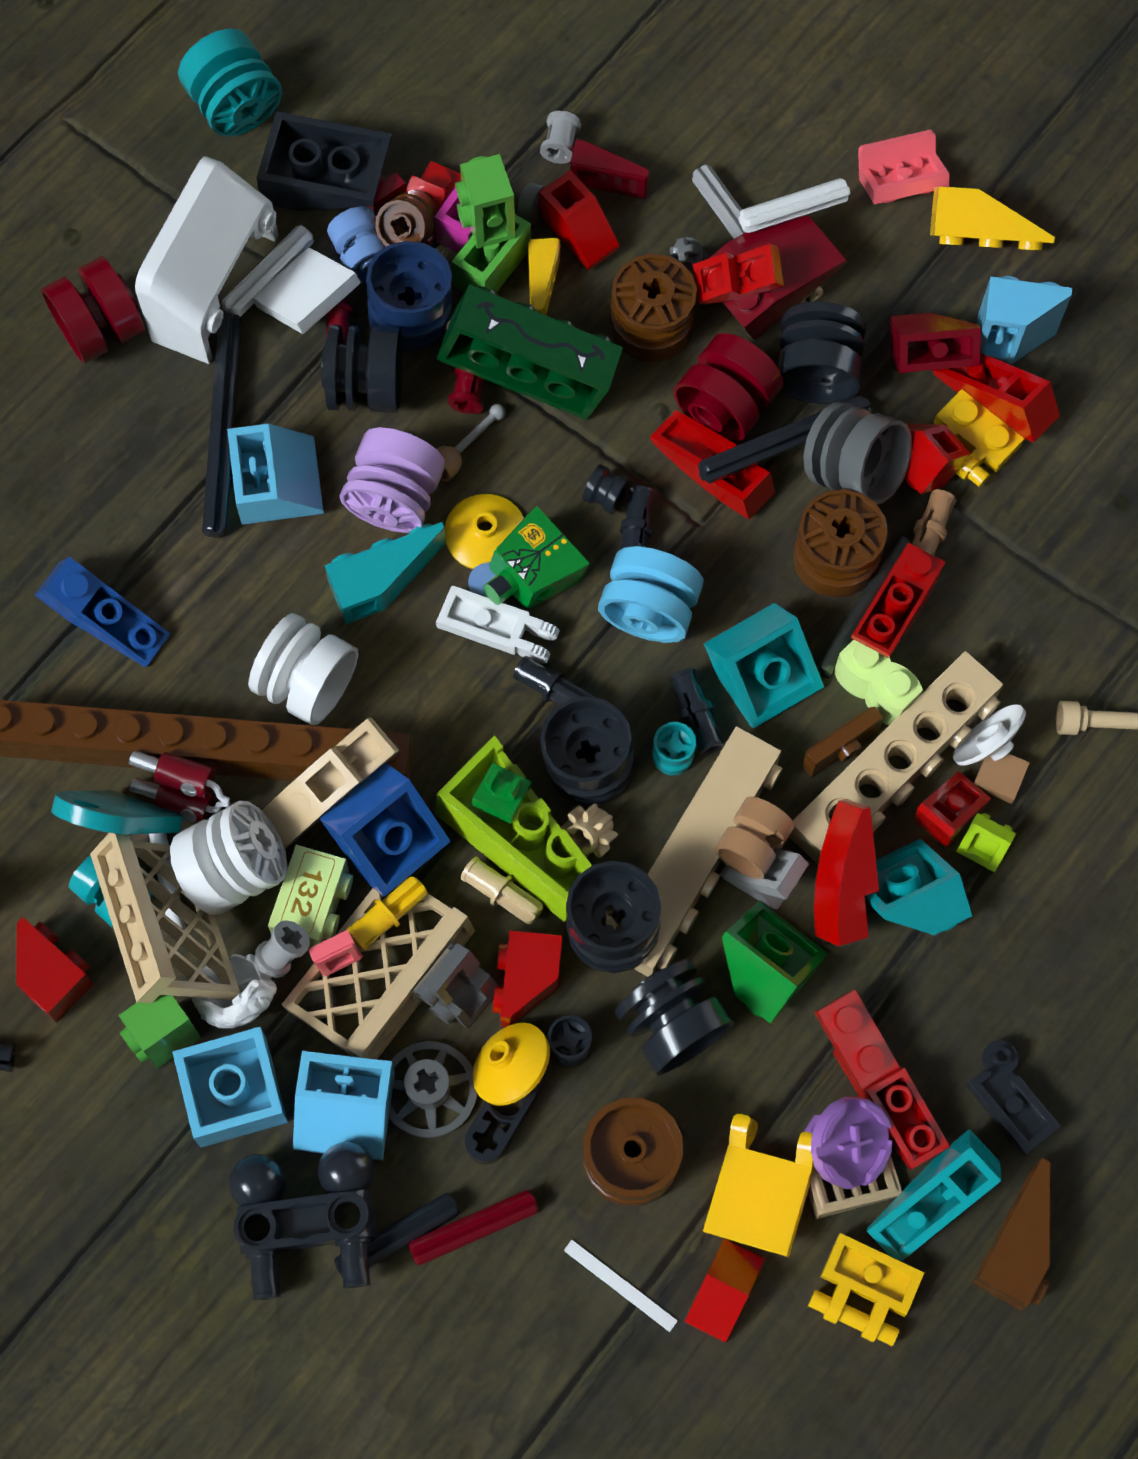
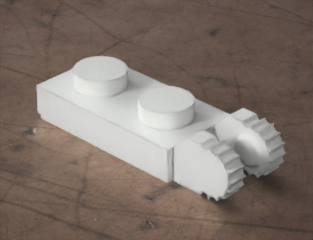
[436,586,560,664]

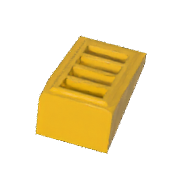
[528,238,561,315]

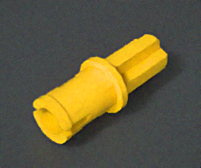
[346,876,428,951]

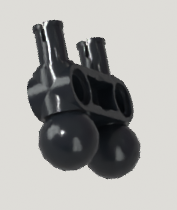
[228,1142,378,1300]

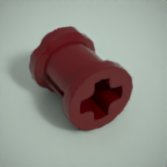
[447,367,488,414]

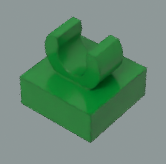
[472,763,532,824]

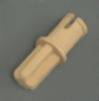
[461,856,543,924]

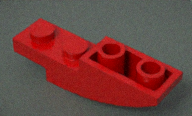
[814,990,950,1170]

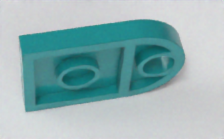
[51,790,184,835]

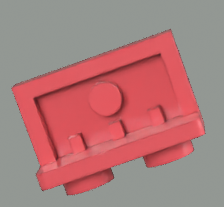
[858,130,949,204]

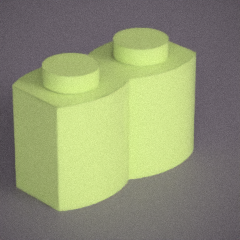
[834,640,923,725]

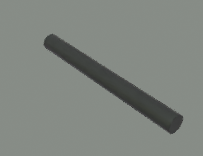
[816,536,912,677]

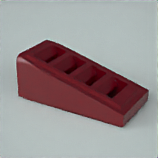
[570,139,649,198]

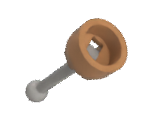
[436,404,506,482]

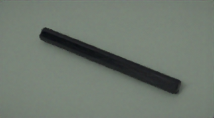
[202,312,242,538]

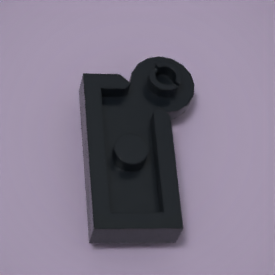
[966,1040,1061,1157]

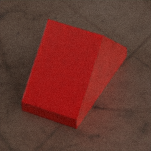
[684,1238,765,1343]

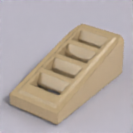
[808,1155,902,1219]

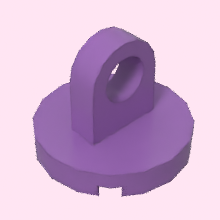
[804,1097,893,1189]

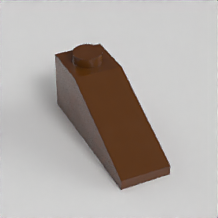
[972,1158,1050,1311]

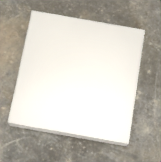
[252,248,361,334]

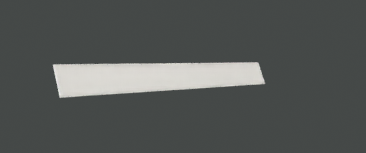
[564,1240,677,1332]

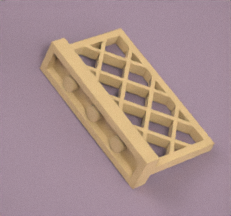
[90,833,241,1003]
[282,879,475,1060]

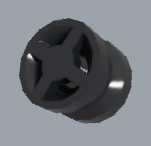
[582,464,631,515]

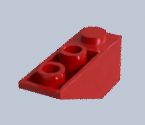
[851,542,945,658]

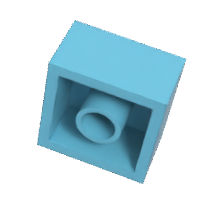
[172,1027,288,1148]

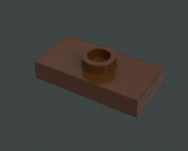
[802,706,884,778]

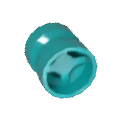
[652,722,696,776]

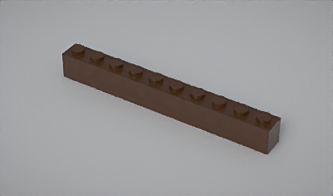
[0,700,413,786]

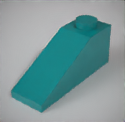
[867,1129,1001,1261]

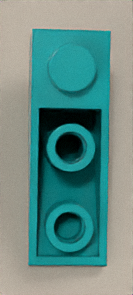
[325,522,446,624]

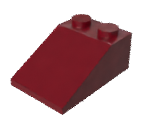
[710,214,848,341]

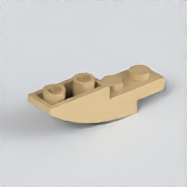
[262,717,399,849]

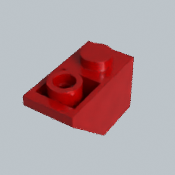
[539,170,620,271]
[905,424,971,495]
[16,917,93,1023]
[493,931,562,1027]

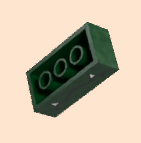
[436,284,623,420]

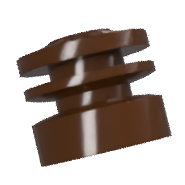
[610,254,697,362]
[792,489,888,598]

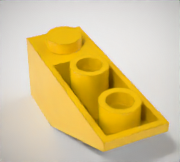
[930,187,1055,250]

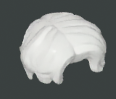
[192,954,277,1028]

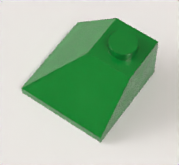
[722,901,828,1024]

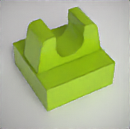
[956,813,1016,872]

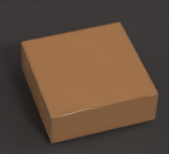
[974,754,1030,804]

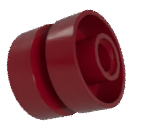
[40,256,145,365]
[673,333,784,443]

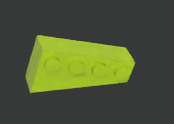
[435,735,592,922]

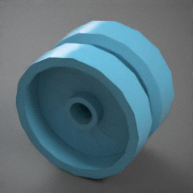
[598,546,704,643]

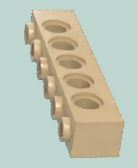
[789,651,1003,865]

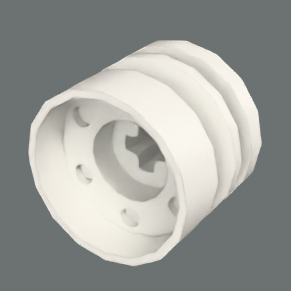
[248,613,359,725]
[170,801,288,915]

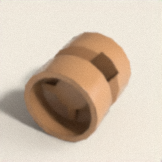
[715,796,795,880]

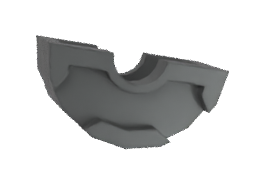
[413,943,499,1029]

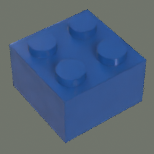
[319,763,451,897]

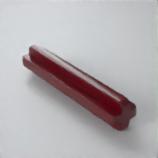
[409,1190,538,1265]

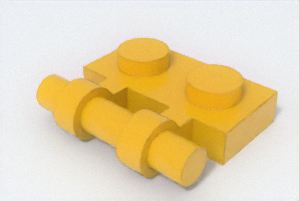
[934,389,1024,487]
[808,1233,924,1346]

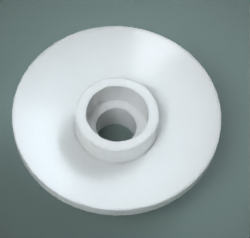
[953,704,1026,766]

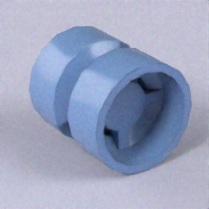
[327,206,386,283]

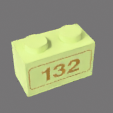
[268,845,353,948]

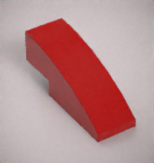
[650,410,775,520]
[814,799,879,946]

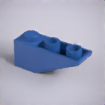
[35,557,170,667]

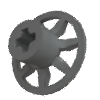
[389,1041,477,1138]

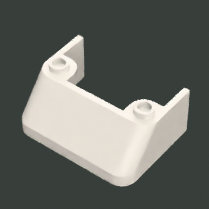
[135,156,278,364]

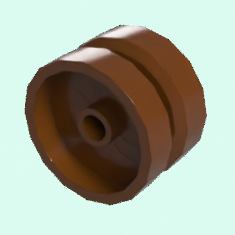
[583,1098,683,1207]

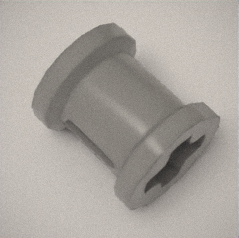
[540,111,581,164]
[254,920,310,978]

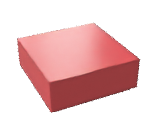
[308,929,363,977]

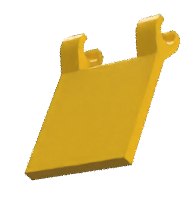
[703,1114,815,1257]

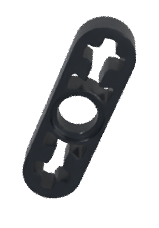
[465,1058,551,1165]

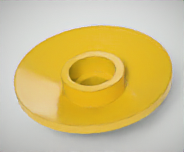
[445,494,524,569]
[473,1023,550,1106]

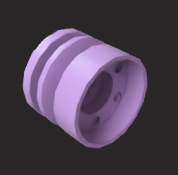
[340,427,445,533]

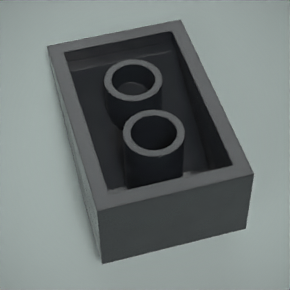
[256,111,392,211]

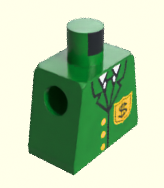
[484,506,590,608]

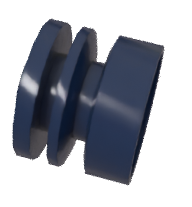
[366,241,452,351]

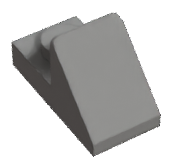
[720,849,809,910]

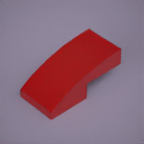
[693,244,784,305]

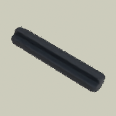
[334,1193,459,1278]

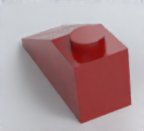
[933,352,1060,442]

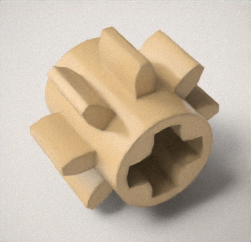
[561,804,618,858]

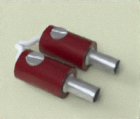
[129,751,230,822]

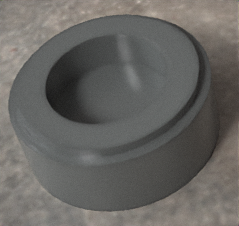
[517,182,545,225]

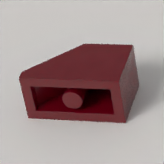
[890,313,981,373]

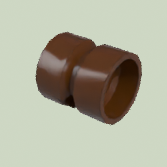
[375,190,439,247]

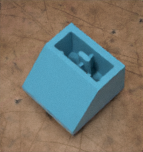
[976,276,1072,364]
[227,424,324,525]
[293,1051,395,1161]

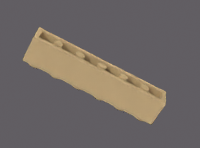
[615,726,783,977]

